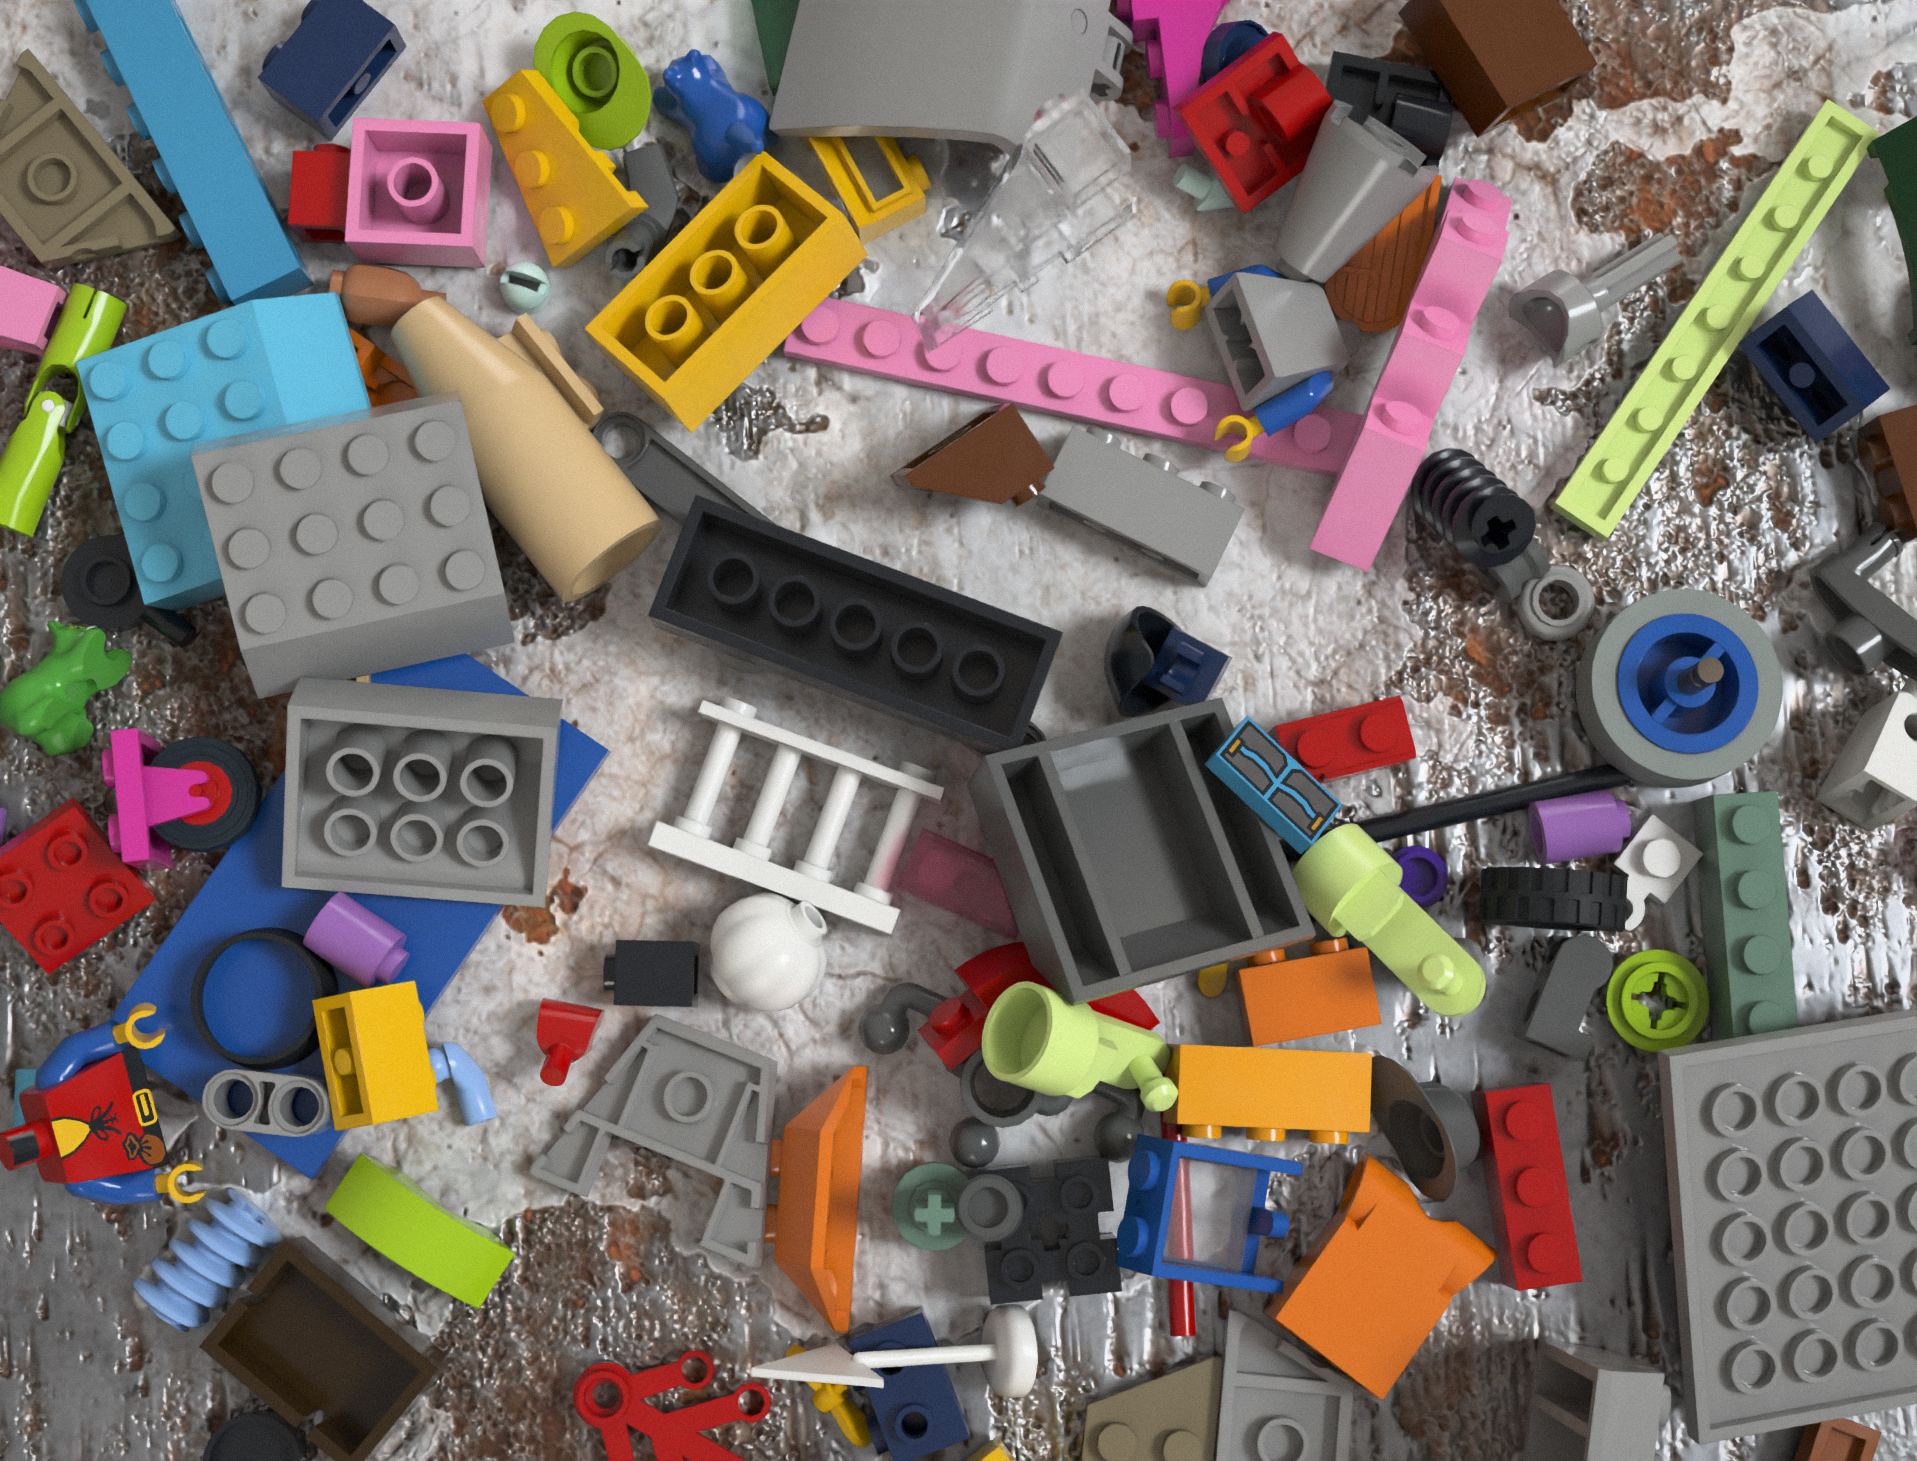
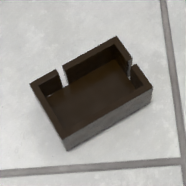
[199,1236,453,1461]

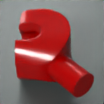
[536,998,605,1086]

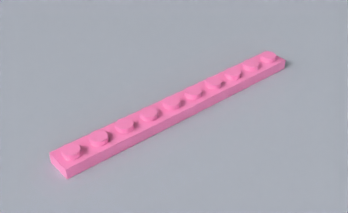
[783,297,1363,478]

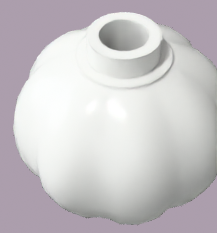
[710,892,827,1011]

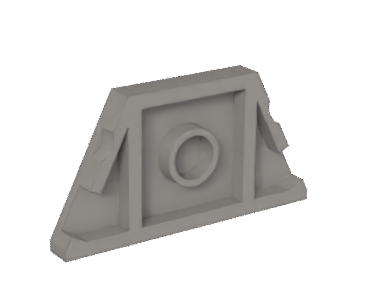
[1214,1308,1355,1461]

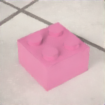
[345,117,493,268]

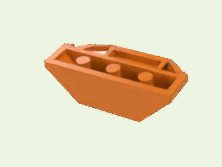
[764,1065,869,1332]

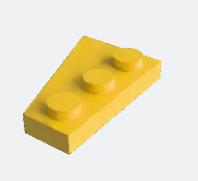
[482,70,649,268]

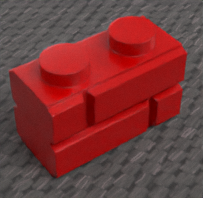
[1267,695,1417,785]

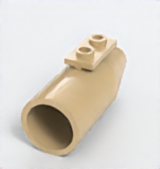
[391,296,664,602]

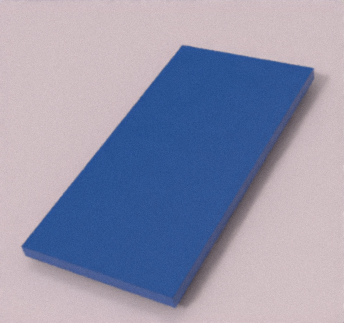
[107,653,611,1179]

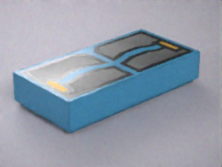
[1204,716,1343,854]

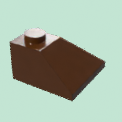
[890,403,1055,508]

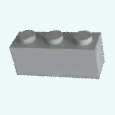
[1037,426,1245,587]

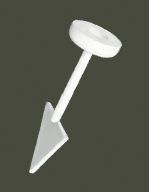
[751,1304,1038,1398]

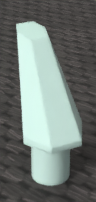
[1173,163,1271,211]

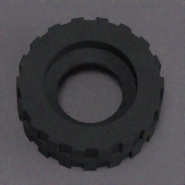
[1479,867,1628,932]

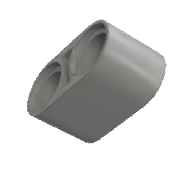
[202,1069,334,1137]

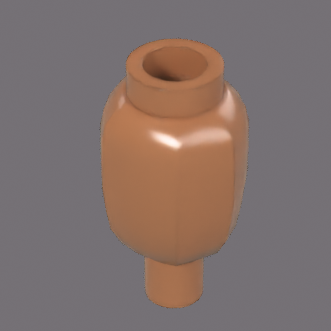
[329,263,447,326]

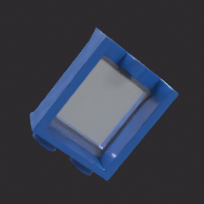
[1115,1134,1303,1294]

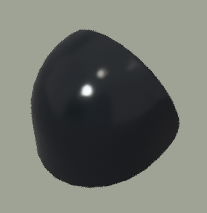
[1104,606,1183,718]

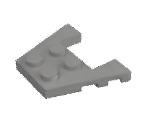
[528,1014,778,1268]

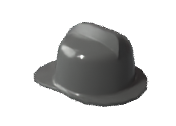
[1370,1055,1486,1201]

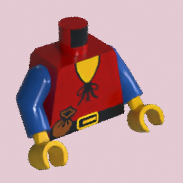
[0,1002,207,1205]

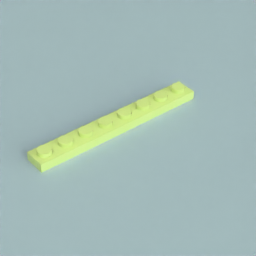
[1550,99,1880,542]

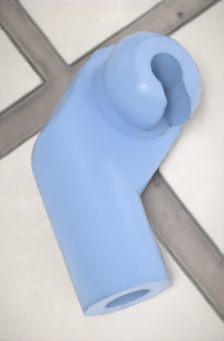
[428,1041,497,1127]

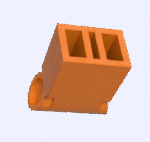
[1262,1152,1498,1400]

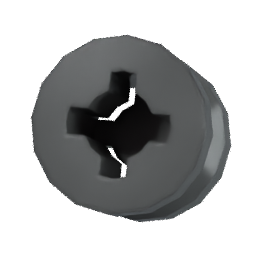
[1472,538,1550,602]

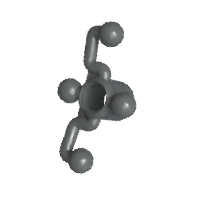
[858,982,1145,1168]

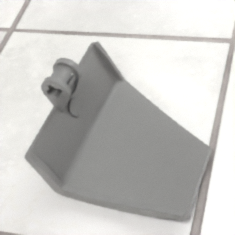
[769,0,1134,183]

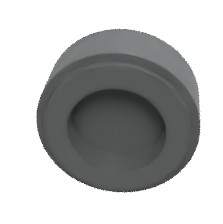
[955,1174,1024,1242]

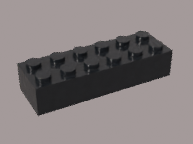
[648,495,1063,754]

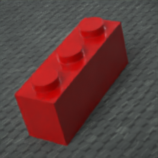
[1470,1082,1583,1291]

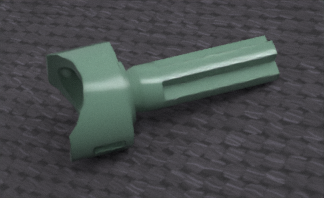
[891,1161,970,1252]

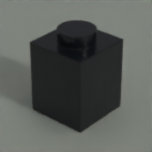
[603,940,700,1008]

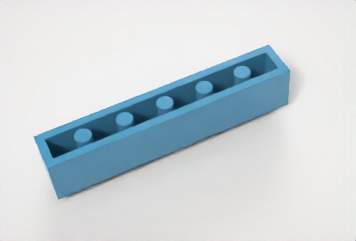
[74,0,314,305]

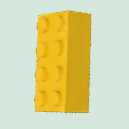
[584,150,868,434]

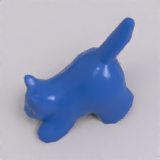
[652,49,780,183]

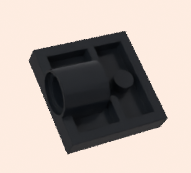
[1325,51,1453,167]

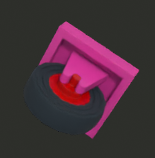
[102,728,262,872]

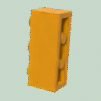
[1163,1044,1372,1144]

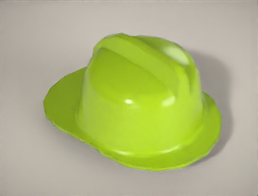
[533,11,652,151]

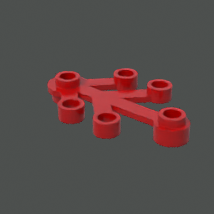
[573,1348,772,1461]

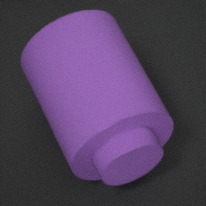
[1528,789,1631,865]
[303,892,410,989]

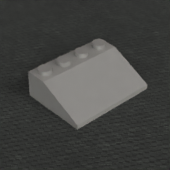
[281,677,563,908]

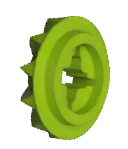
[1603,949,1709,1053]

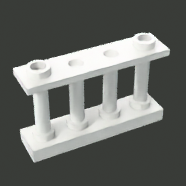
[648,696,945,937]

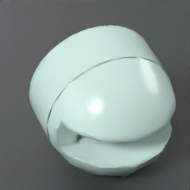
[499,261,552,315]

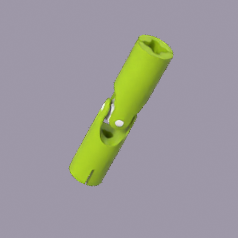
[0,283,127,538]

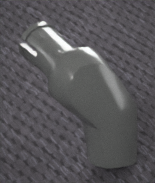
[604,143,679,280]

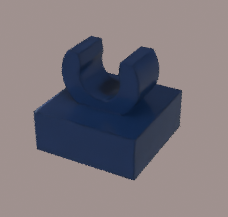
[1143,627,1233,706]

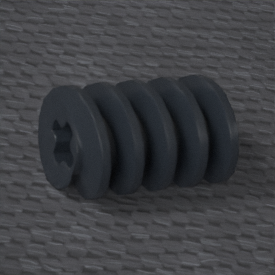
[1410,448,1536,567]

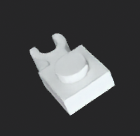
[1608,814,1703,932]

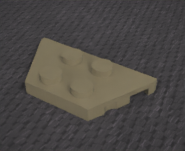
[0,48,182,269]
[1080,1354,1223,1461]

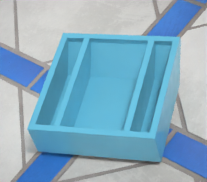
[76,292,372,611]

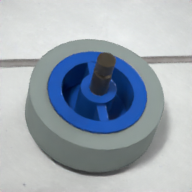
[1576,589,1783,788]

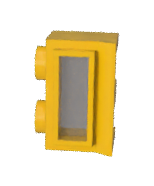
[802,136,931,245]

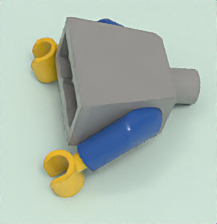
[1167,264,1361,463]

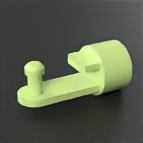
[1292,823,1486,1018]
[982,981,1178,1112]

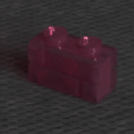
[896,828,1019,942]

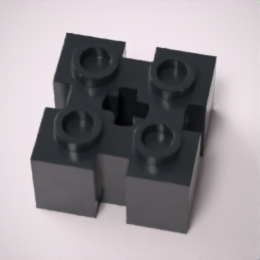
[976,1155,1122,1305]

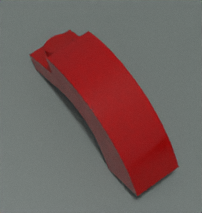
[917,942,1160,1071]

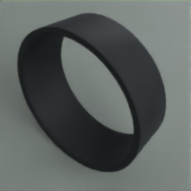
[191,927,339,1070]

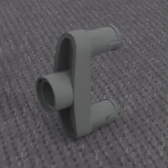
[1810,522,1917,681]

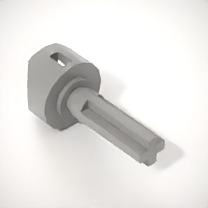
[1508,232,1682,368]

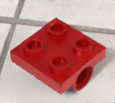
[1172,31,1333,214]
[0,797,155,974]

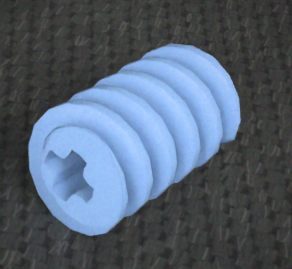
[132,1187,281,1332]

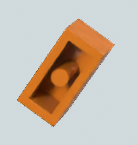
[1232,937,1382,1047]

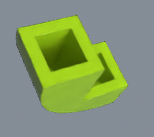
[324,1153,516,1309]

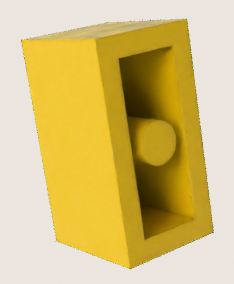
[312,980,439,1131]

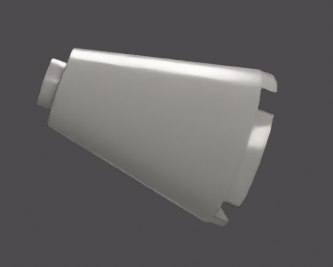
[1273,100,1439,283]

